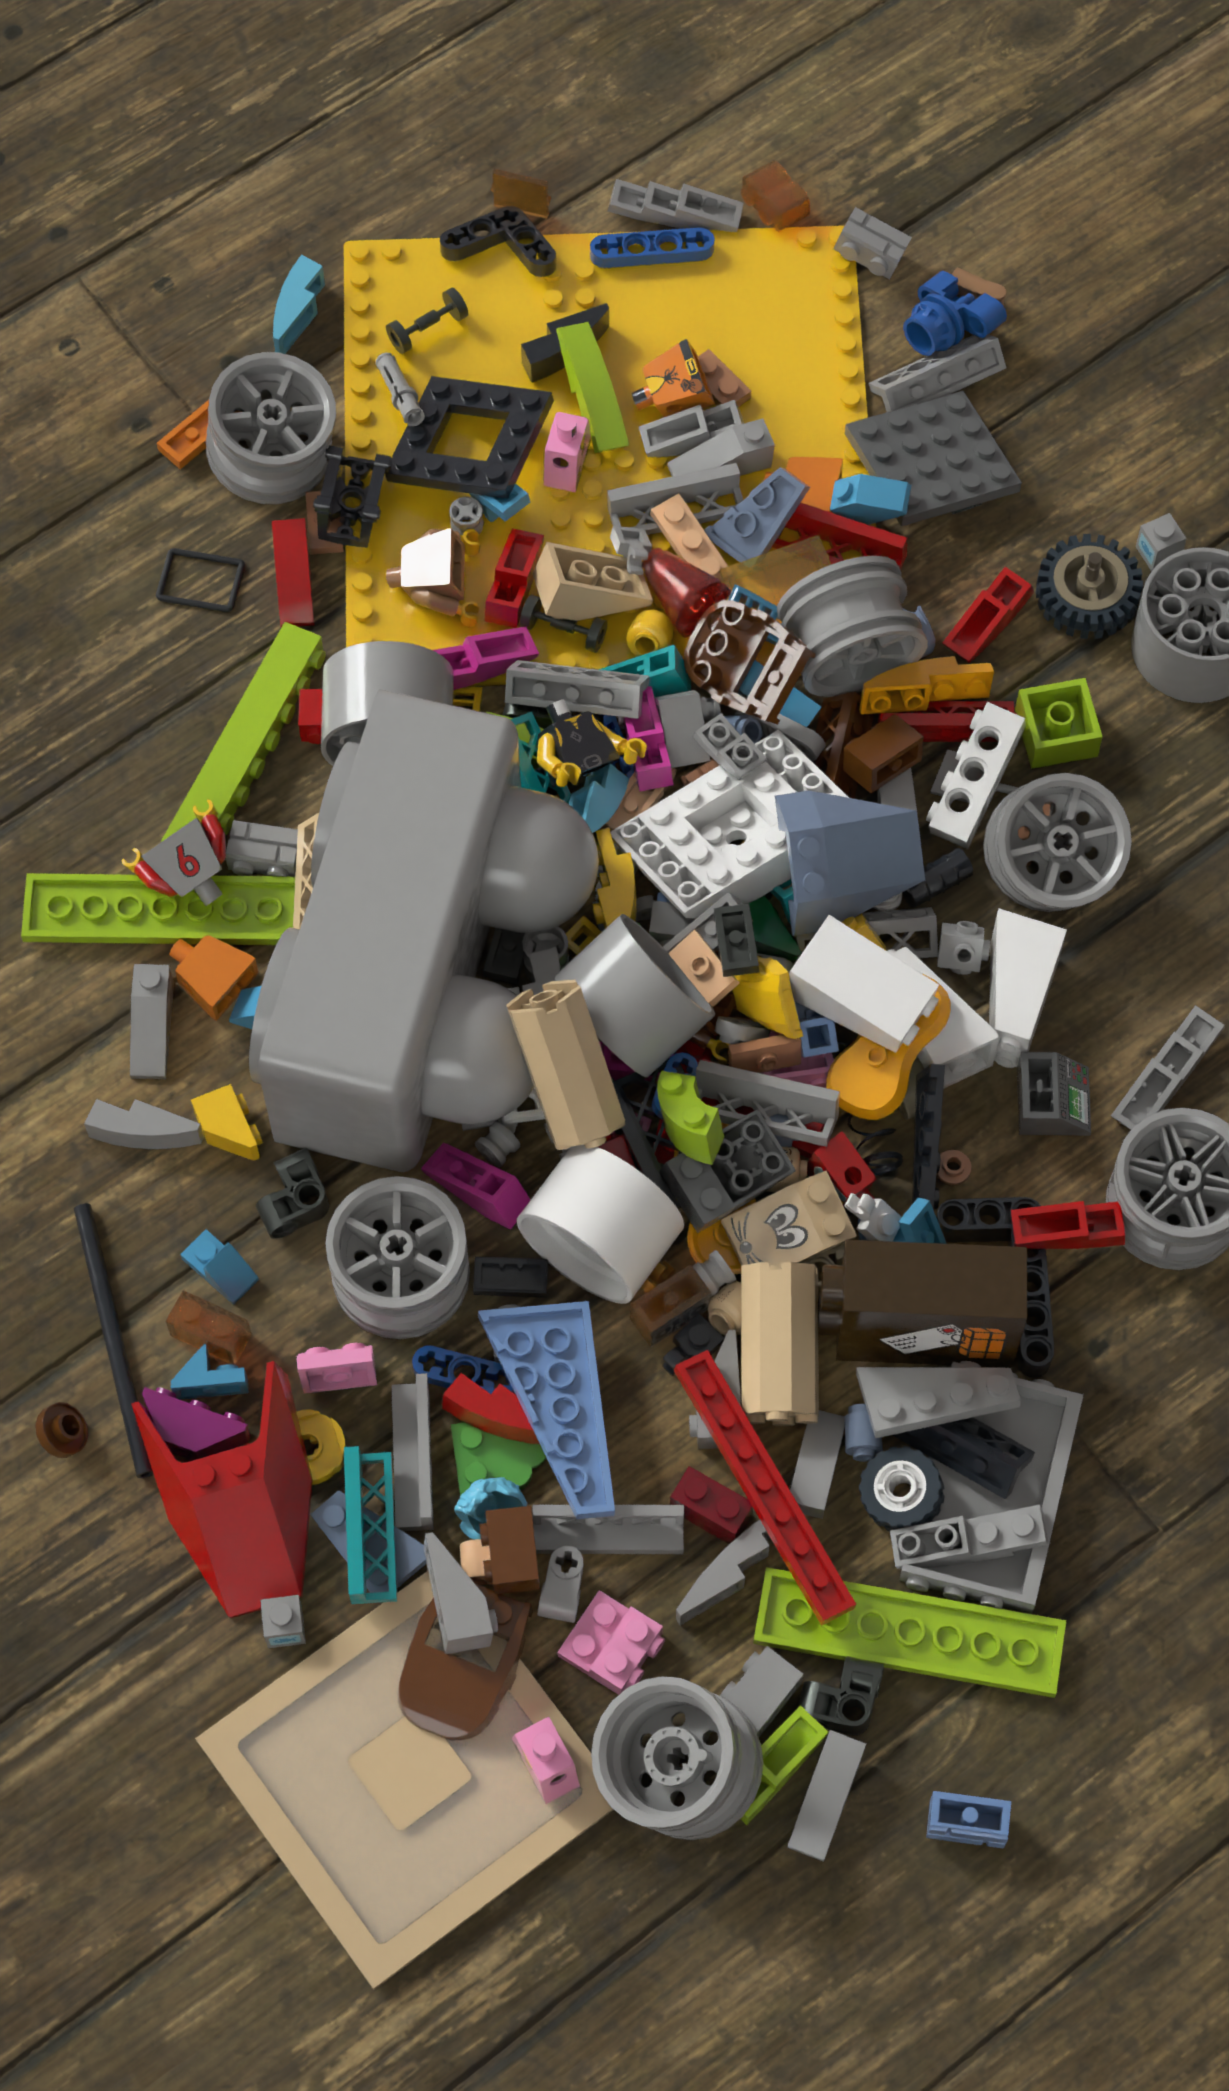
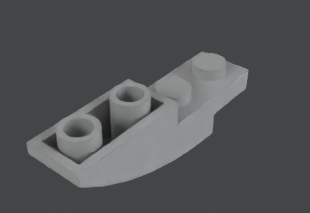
[890,1504,1049,1569]

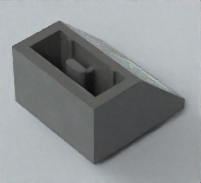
[1017,1052,1091,1136]

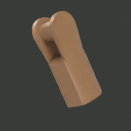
[952,267,1006,306]

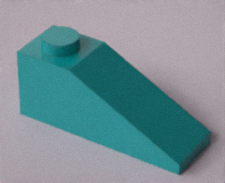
[599,645,691,697]

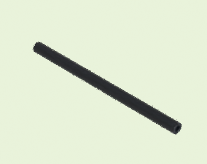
[74,1203,154,1478]

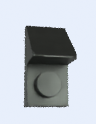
[713,904,759,977]

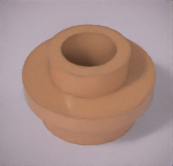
[936,1150,971,1185]

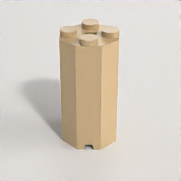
[506,980,625,1150]
[741,1262,819,1426]

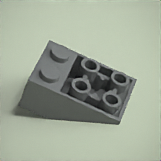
[660,1109,796,1233]

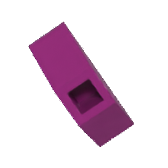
[142,1387,251,1461]

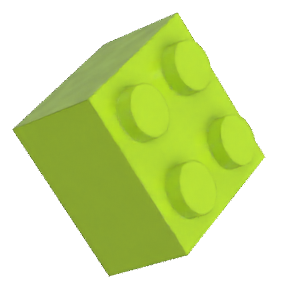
[1015,678,1102,769]

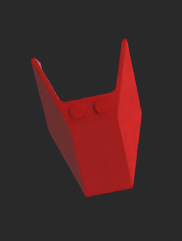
[131,1361,313,1619]

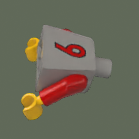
[122,799,226,906]

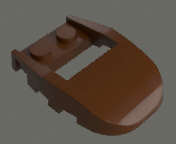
[684,600,816,725]
[398,1584,533,1740]

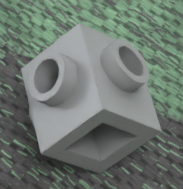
[937,921,990,974]

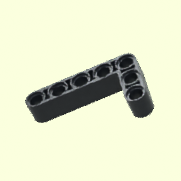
[936,1197,1054,1378]

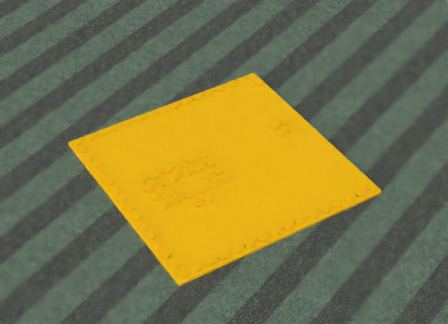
[344,226,876,686]

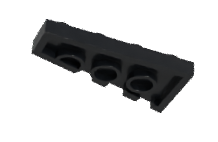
[912,1064,945,1210]

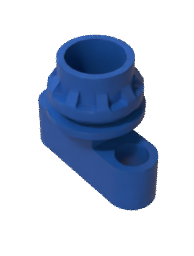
[903,271,1007,356]

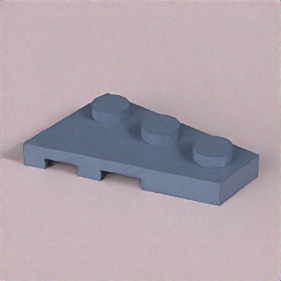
[704,467,810,571]
[310,1490,427,1593]

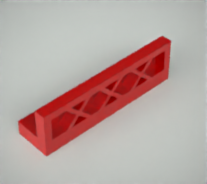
[771,503,907,570]
[878,701,1017,742]

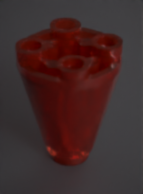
[642,548,731,638]

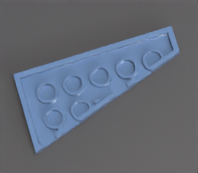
[478,1301,615,1519]

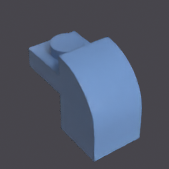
[794,1001,839,1058]

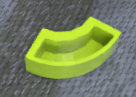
[657,1071,724,1165]

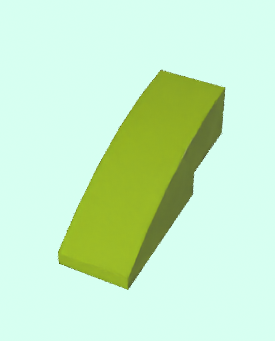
[740,1705,829,1825]

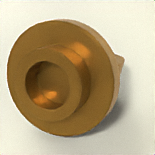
[641,1260,676,1297]

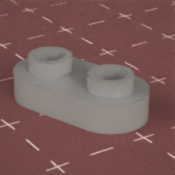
[714,1016,771,1044]

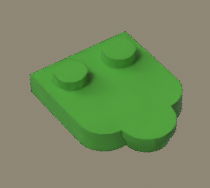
[451,1422,546,1496]

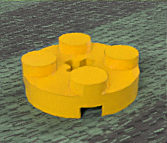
[297,1410,346,1485]

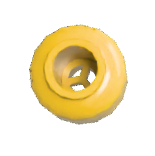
[626,610,674,657]

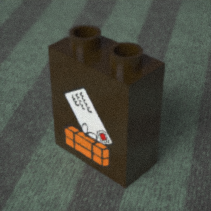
[818,1240,1027,1368]

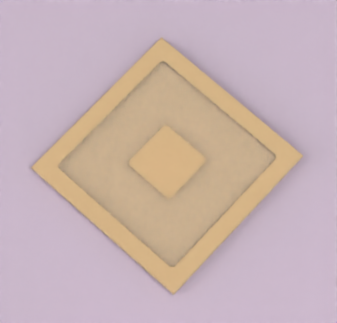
[195,1571,614,1990]

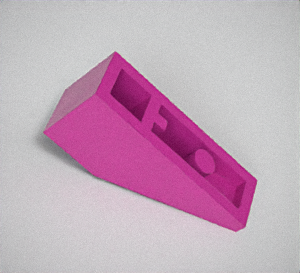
[421,1142,531,1229]

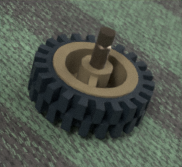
[1035,534,1143,639]

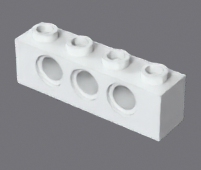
[926,702,1026,849]

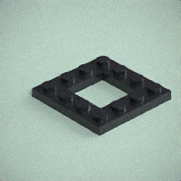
[384,376,554,499]

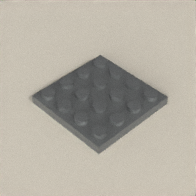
[844,391,1022,526]

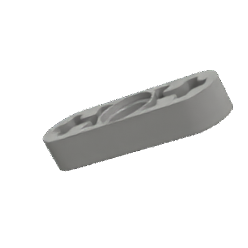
[735,710,826,761]

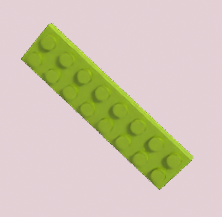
[21,873,295,945]
[753,1567,1066,1698]

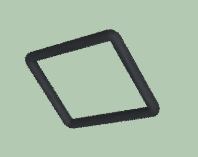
[156,548,245,612]

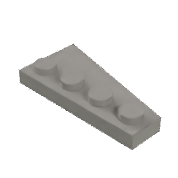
[856,1367,1021,1438]

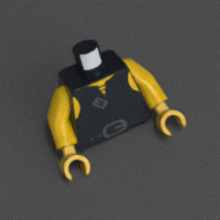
[537,699,647,787]

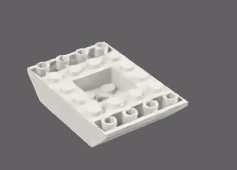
[610,730,849,919]

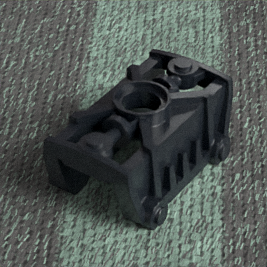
[313,445,392,548]

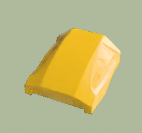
[732,956,803,1039]

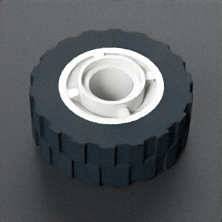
[859,1446,945,1532]

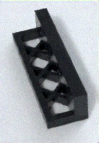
[893,1417,1035,1499]

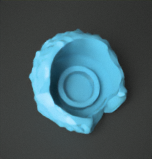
[454,1477,527,1540]

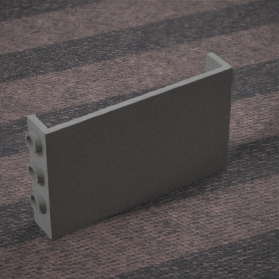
[899,1361,1083,1614]

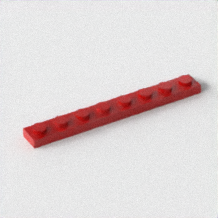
[674,1350,856,1626]

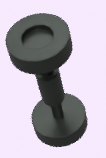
[386,287,468,354]
[520,595,607,653]

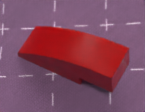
[272,518,314,628]
[484,528,544,628]
[942,567,1034,663]
[1011,1201,1126,1249]
[442,1373,540,1444]

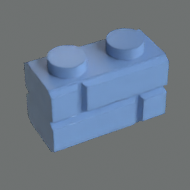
[926,1791,1011,1848]

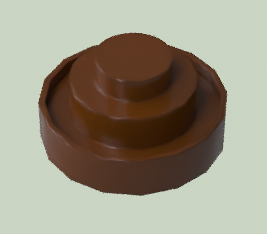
[35,1402,88,1458]

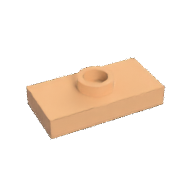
[668,930,740,1007]

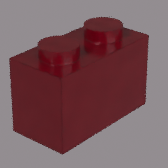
[670,1466,753,1544]

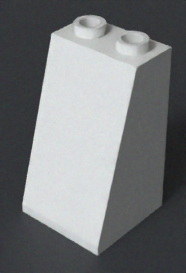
[989,909,1067,1068]
[789,915,939,1053]
[887,947,999,1089]

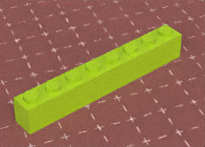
[161,622,326,842]

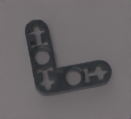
[440,206,556,277]

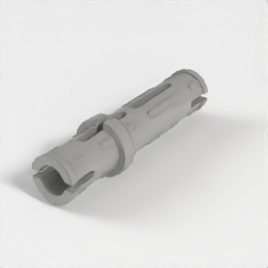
[375,352,425,426]

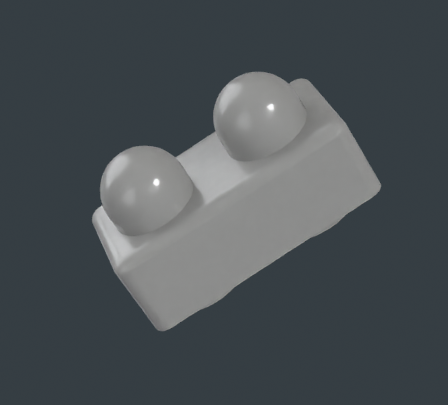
[249,689,599,1172]

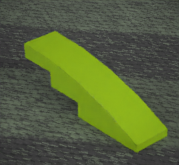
[556,322,629,453]

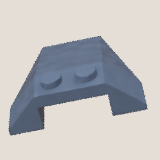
[774,790,925,936]

